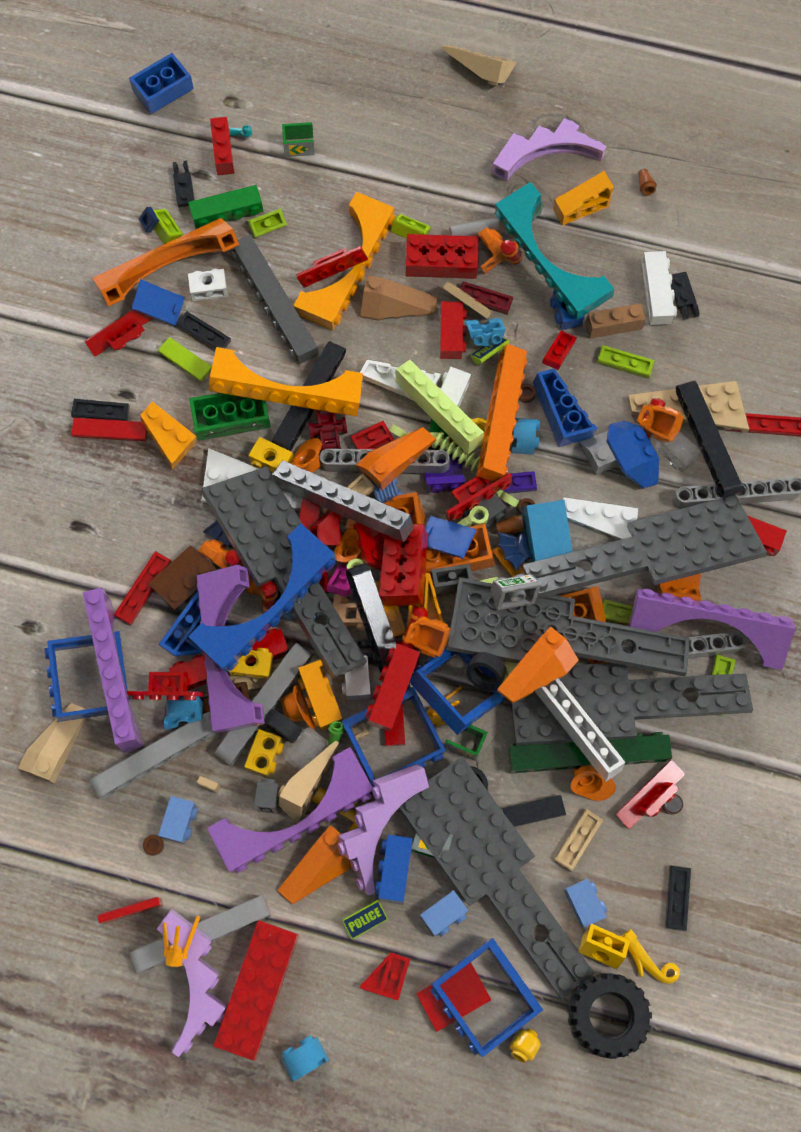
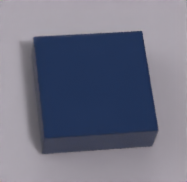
[139,207,159,233]

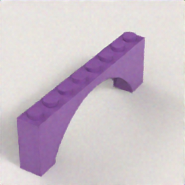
[197,565,265,733]
[83,587,144,753]
[628,589,796,670]
[207,747,373,874]

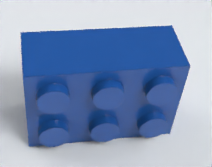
[129,53,194,114]
[375,835,413,905]

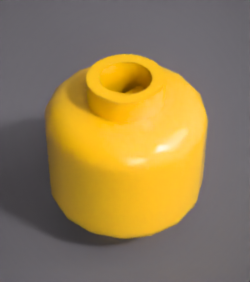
[509,1028,541,1063]

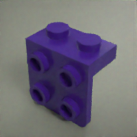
[424,455,465,493]

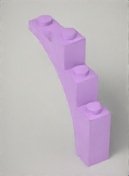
[492,118,606,181]
[337,764,429,895]
[157,909,226,1057]

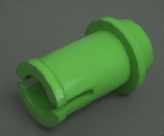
[328,721,345,745]

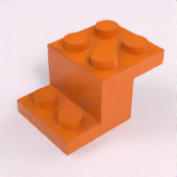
[657,573,701,601]

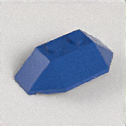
[606,421,659,489]
[158,591,202,656]

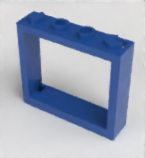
[44,631,128,722]
[409,648,506,735]
[342,687,446,787]
[430,938,543,1057]

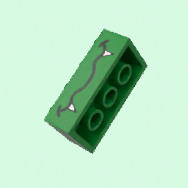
[189,393,271,441]

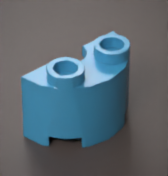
[465,318,505,346]
[512,418,540,455]
[164,691,203,730]
[281,1035,329,1082]

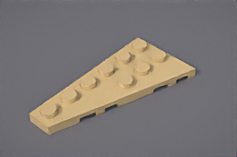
[628,381,749,433]

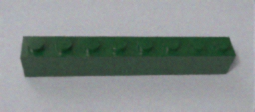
[508,732,672,774]

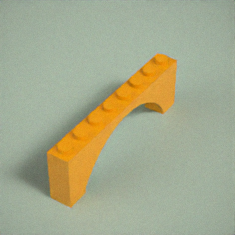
[293,192,396,331]
[208,347,363,417]

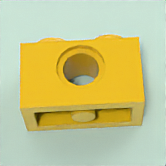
[249,437,293,474]
[228,648,273,679]
[578,924,630,970]

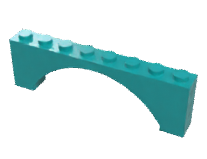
[494,182,614,320]

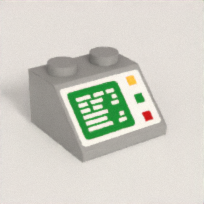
[491,574,541,611]

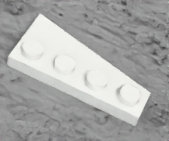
[360,360,441,400]
[563,497,638,540]

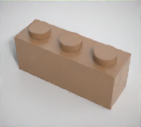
[586,303,646,339]

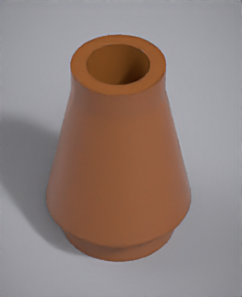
[638,169,657,195]
[496,515,525,533]

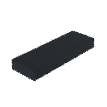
[176,311,231,350]
[71,399,130,421]
[502,795,566,827]
[665,865,691,931]

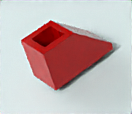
[311,510,341,547]

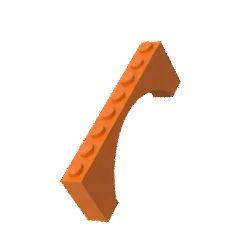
[92,218,239,307]

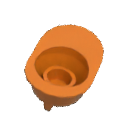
[291,438,322,473]
[334,526,362,565]
[281,685,315,729]
[571,765,616,801]

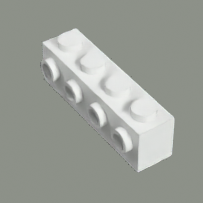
[641,251,677,325]

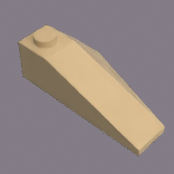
[442,45,516,85]
[18,703,86,784]
[277,741,339,824]

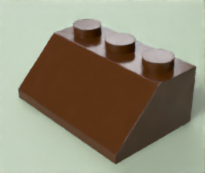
[148,545,217,612]

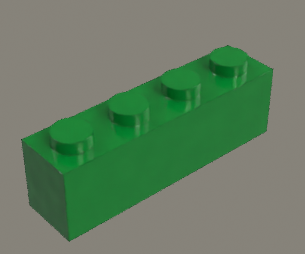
[188,185,264,229]

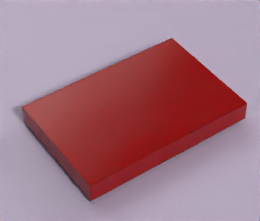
[416,962,491,1032]

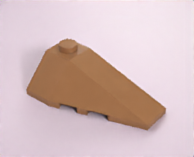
[360,275,438,321]

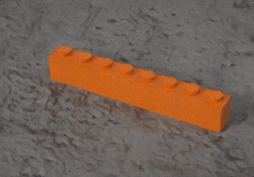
[476,344,528,482]

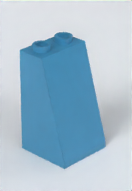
[521,500,573,573]

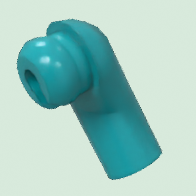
[230,125,253,138]

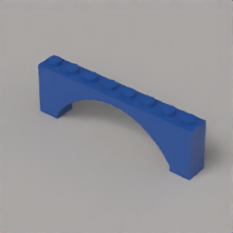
[188,523,336,673]

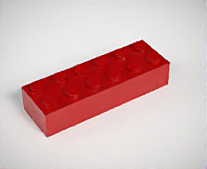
[214,920,299,1061]

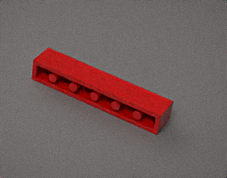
[169,628,289,691]

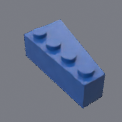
[533,369,598,447]

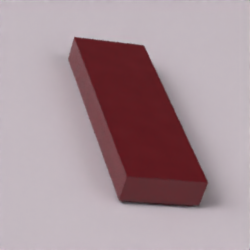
[457,281,513,315]

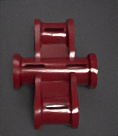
[308,409,348,451]

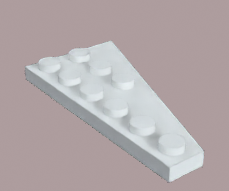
[201,448,303,511]

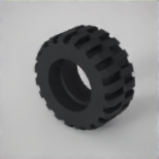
[567,973,652,1059]

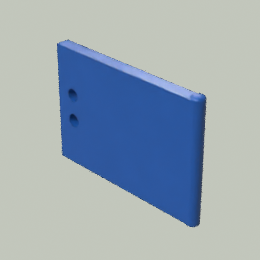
[131,279,185,327]
[425,516,477,559]

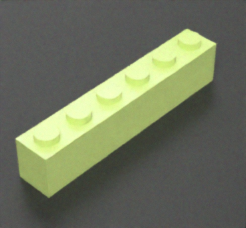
[395,360,484,454]

